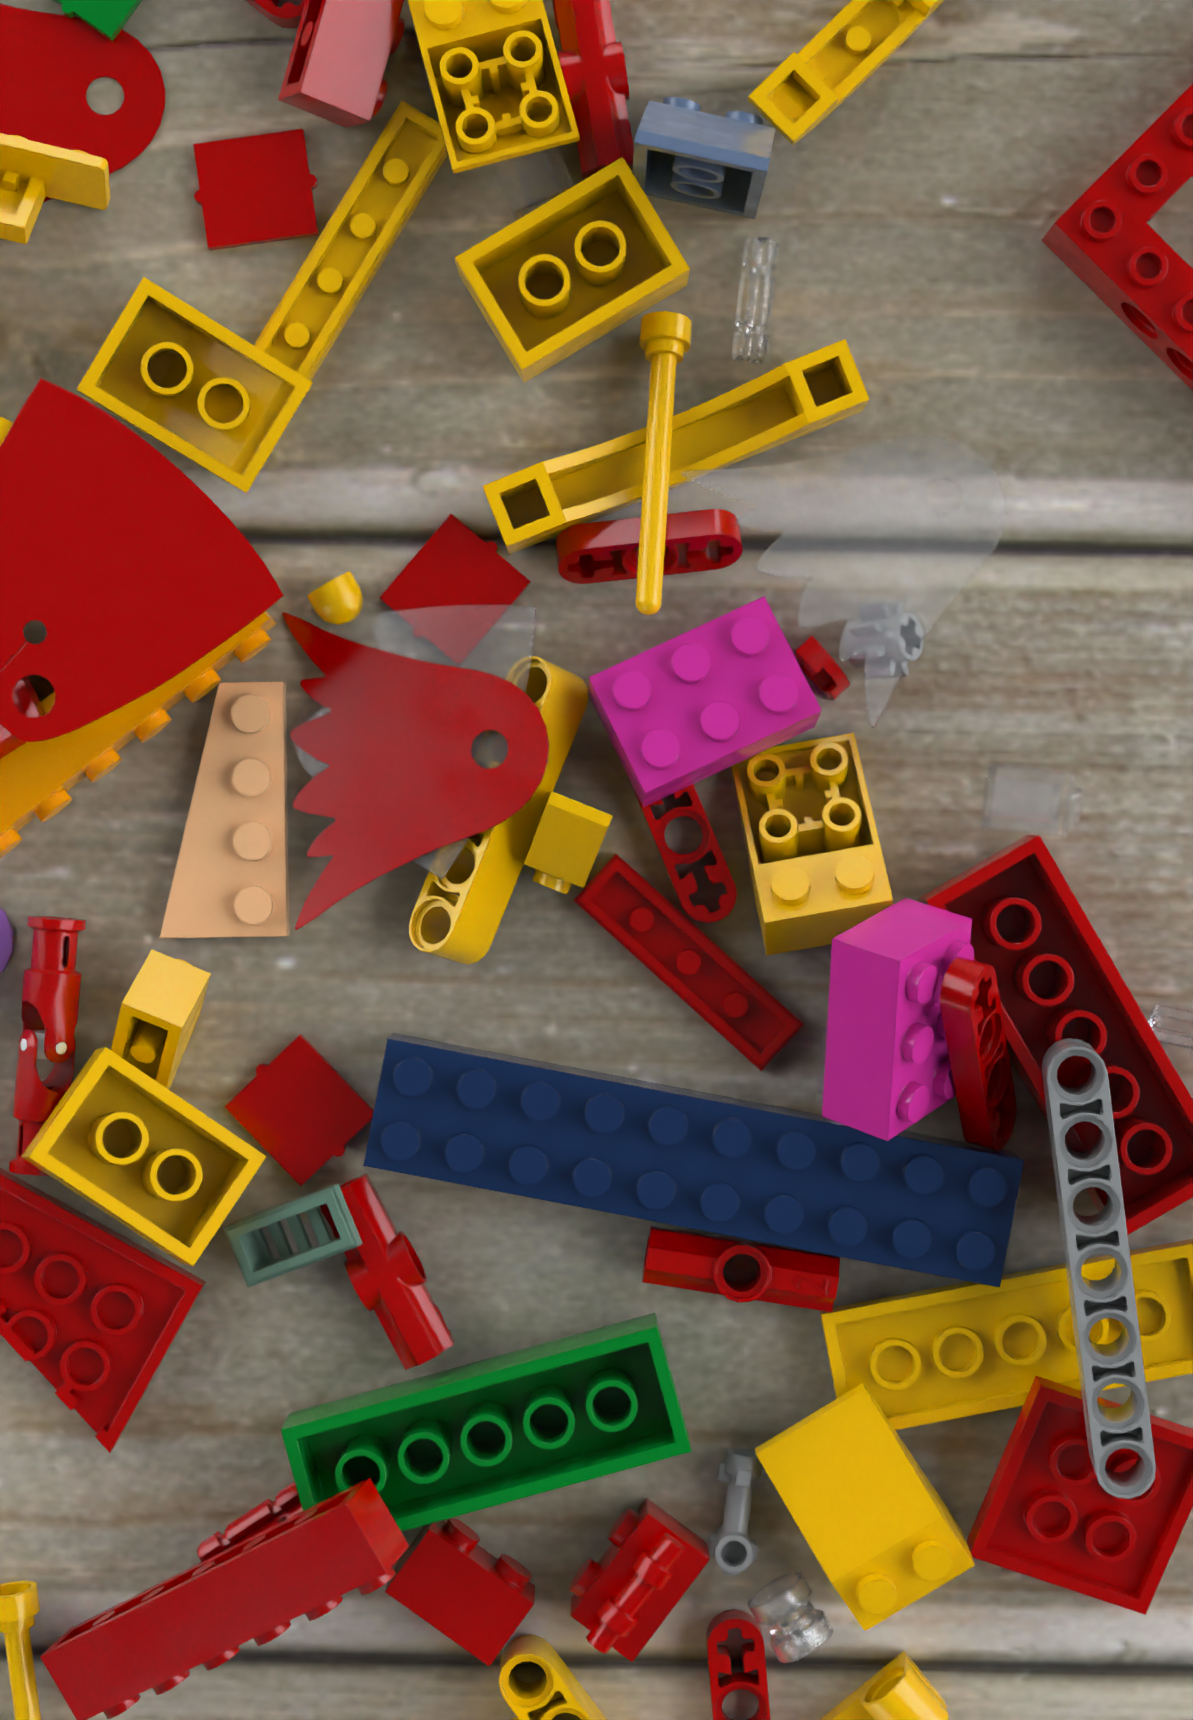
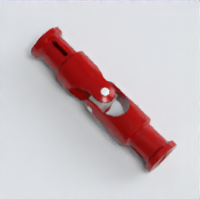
[9,916,86,1176]

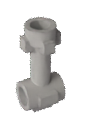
[708,1448,767,1576]

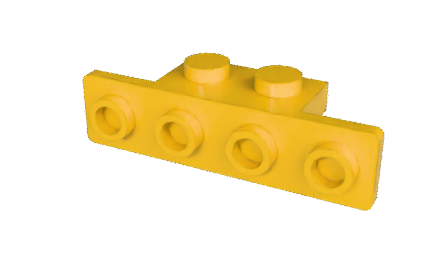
[0,133,111,245]

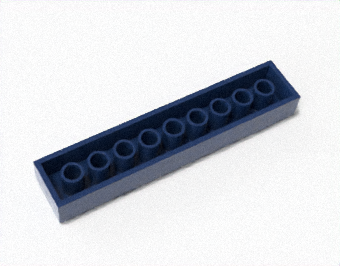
[363,1033,1024,1287]

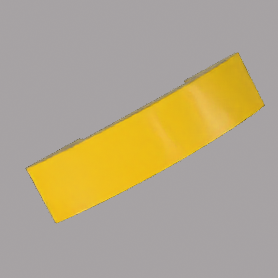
[747,0,944,146]

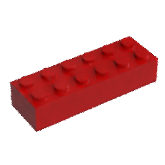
[917,835,1193,1235]

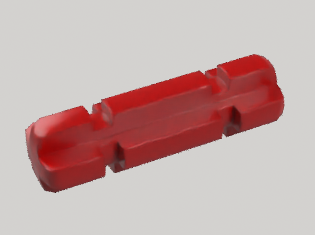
[197,1482,303,1562]

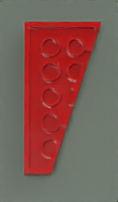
[0,1168,206,1453]

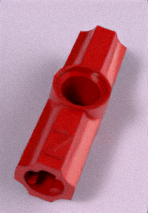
[552,0,634,178]
[320,1173,455,1370]
[642,1226,840,1312]

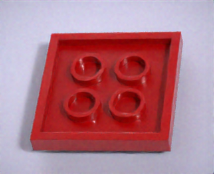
[966,1376,1193,1615]

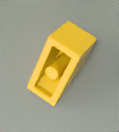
[524,791,613,894]
[111,950,211,1090]

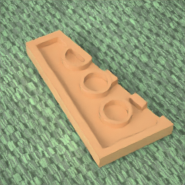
[159,682,289,938]

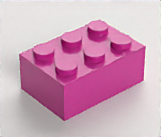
[588,596,822,807]
[822,898,974,1141]

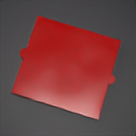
[193,129,319,251]
[379,514,531,666]
[224,1034,374,1187]

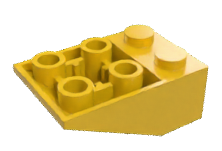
[407,0,580,174]
[731,732,893,956]

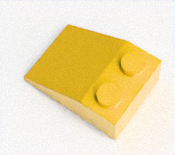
[76,277,313,493]
[755,1383,975,1631]

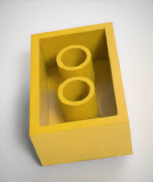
[455,157,690,383]
[21,1047,267,1266]

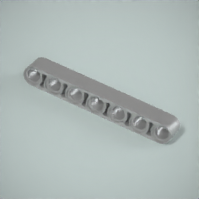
[1042,1038,1156,1499]

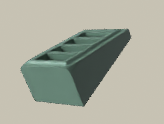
[224,1184,363,1287]

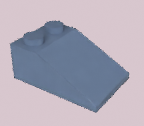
[633,97,775,219]

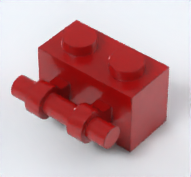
[568,1498,710,1662]

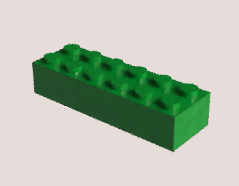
[281,1313,692,1532]

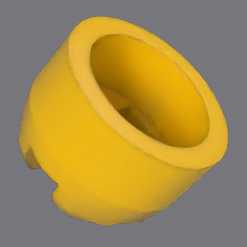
[306,571,363,625]

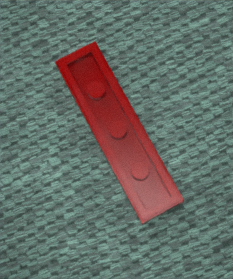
[573,854,804,1071]

